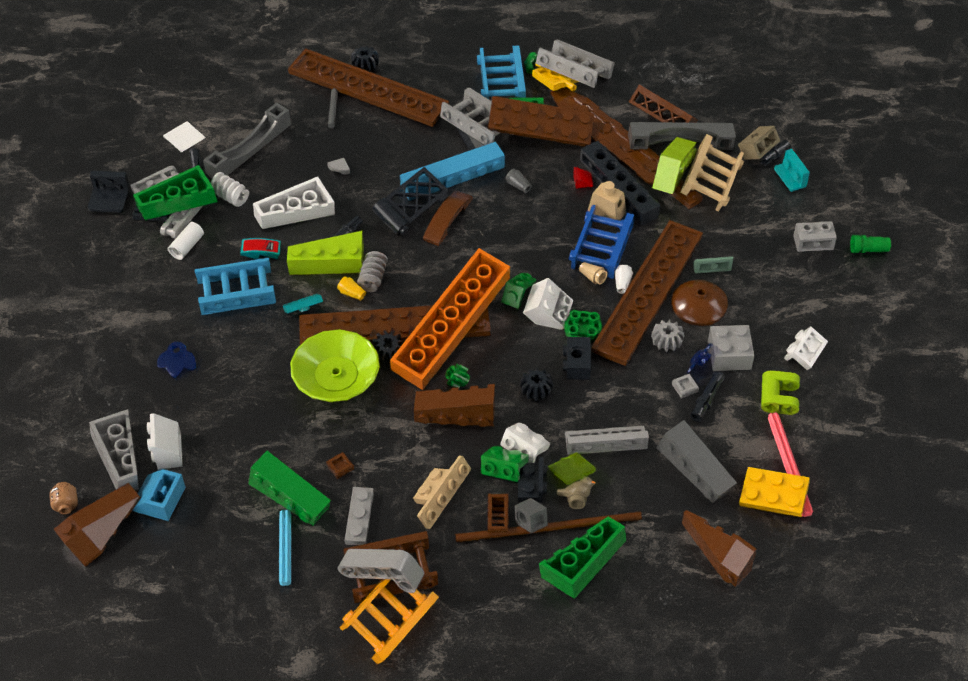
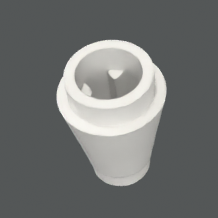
[615,265,633,294]

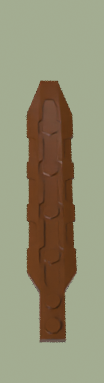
[550,88,703,210]

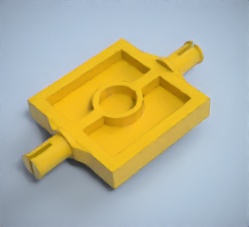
[532,63,579,91]

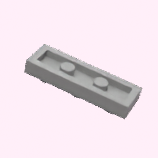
[345,487,374,545]

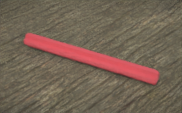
[768,412,813,517]

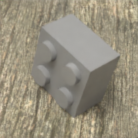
[708,325,754,371]

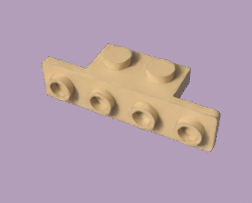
[413,456,471,529]

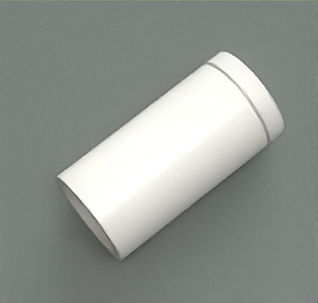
[168,222,204,260]

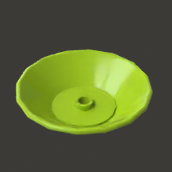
[290,329,380,402]

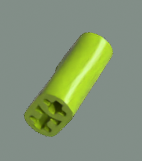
[761,371,800,415]

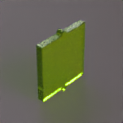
[549,452,596,485]

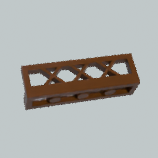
[629,85,698,123]

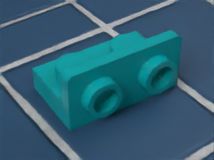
[774,149,810,192]

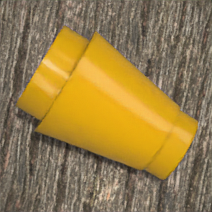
[337,277,366,301]

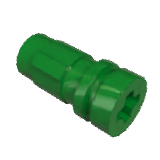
[850,235,891,253]

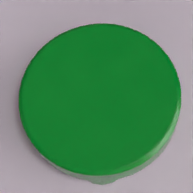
[564,310,602,344]

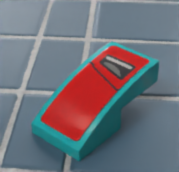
[240,238,281,259]

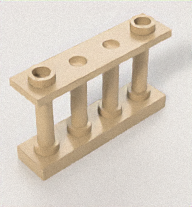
[680,134,744,212]

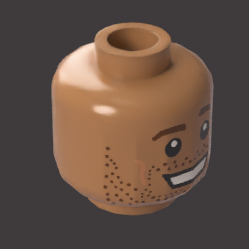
[49,482,78,514]

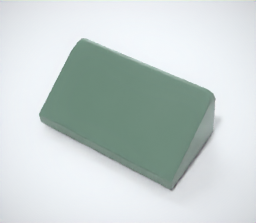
[693,256,733,273]

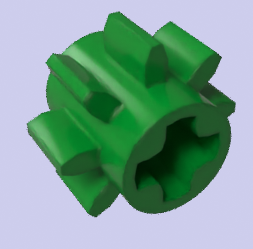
[445,363,470,388]

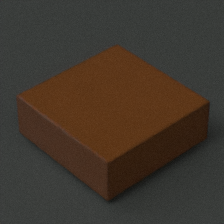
[326,452,354,479]

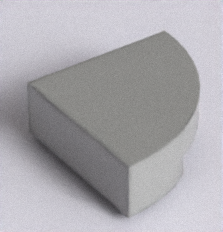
[328,158,350,174]

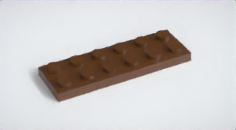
[488,96,594,146]

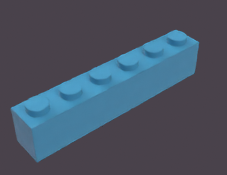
[400,142,505,201]

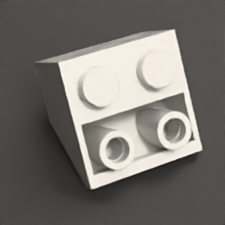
[523,278,573,330]
[147,413,182,470]

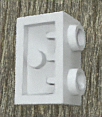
[784,327,828,370]

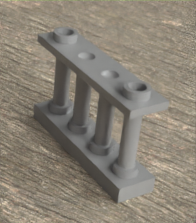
[536,39,615,88]
[440,88,513,145]

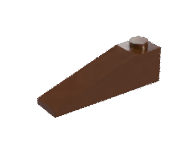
[54,483,141,567]
[682,510,757,587]

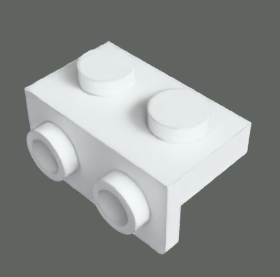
[500,423,550,463]

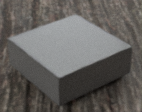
[672,374,699,398]

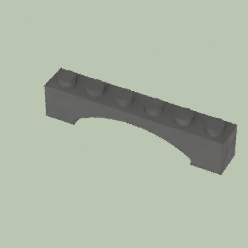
[203,102,291,179]
[628,122,736,150]

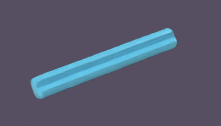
[279,510,291,586]

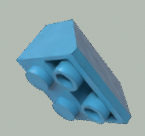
[132,469,186,521]

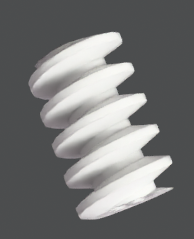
[211,172,249,207]

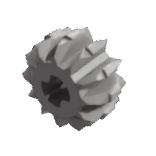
[651,319,684,352]

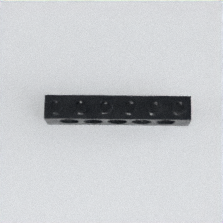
[580,141,660,226]

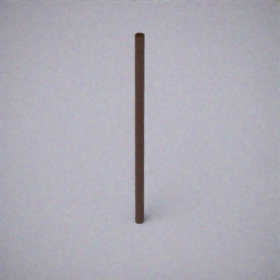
[455,511,642,542]

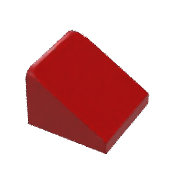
[573,167,593,188]

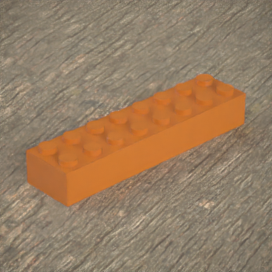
[390,248,510,390]

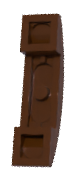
[423,191,473,246]

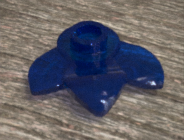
[157,342,196,378]
[687,343,713,374]

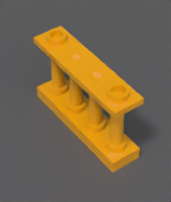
[339,579,439,664]

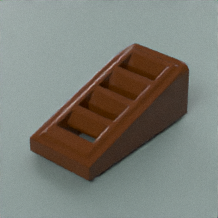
[488,494,509,532]

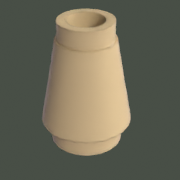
[579,262,607,284]

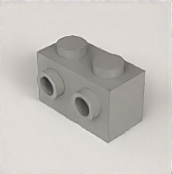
[793,221,837,252]

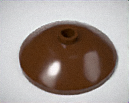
[671,280,728,326]

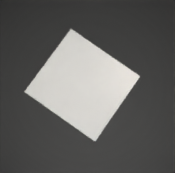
[163,121,206,152]

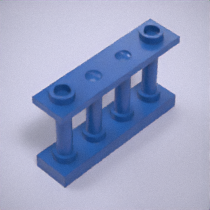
[569,205,634,279]

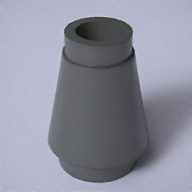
[505,168,532,193]

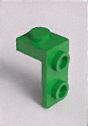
[501,273,536,309]

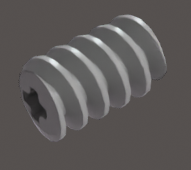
[357,251,388,292]

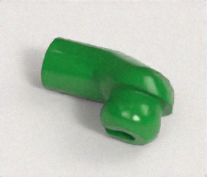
[524,52,538,74]

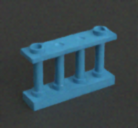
[477,46,526,99]
[195,258,276,315]

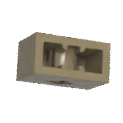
[738,126,780,160]

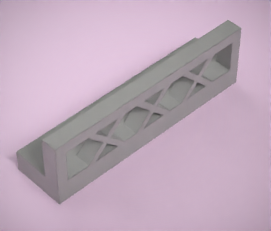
[565,426,649,455]

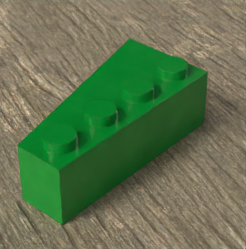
[133,165,218,220]
[248,451,331,526]
[539,516,626,599]

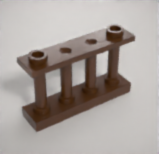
[344,531,438,603]

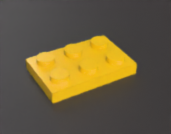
[739,467,810,517]

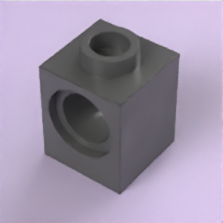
[515,498,548,533]

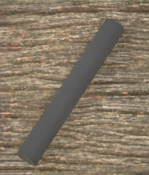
[328,88,338,128]

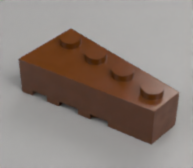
[414,384,495,427]

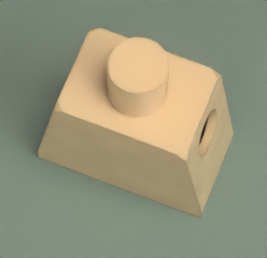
[588,181,626,220]

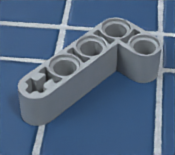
[338,549,424,593]

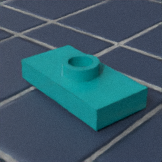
[283,294,323,313]

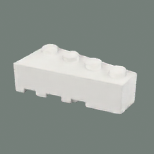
[253,177,335,229]

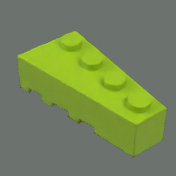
[652,137,698,194]
[287,231,364,275]

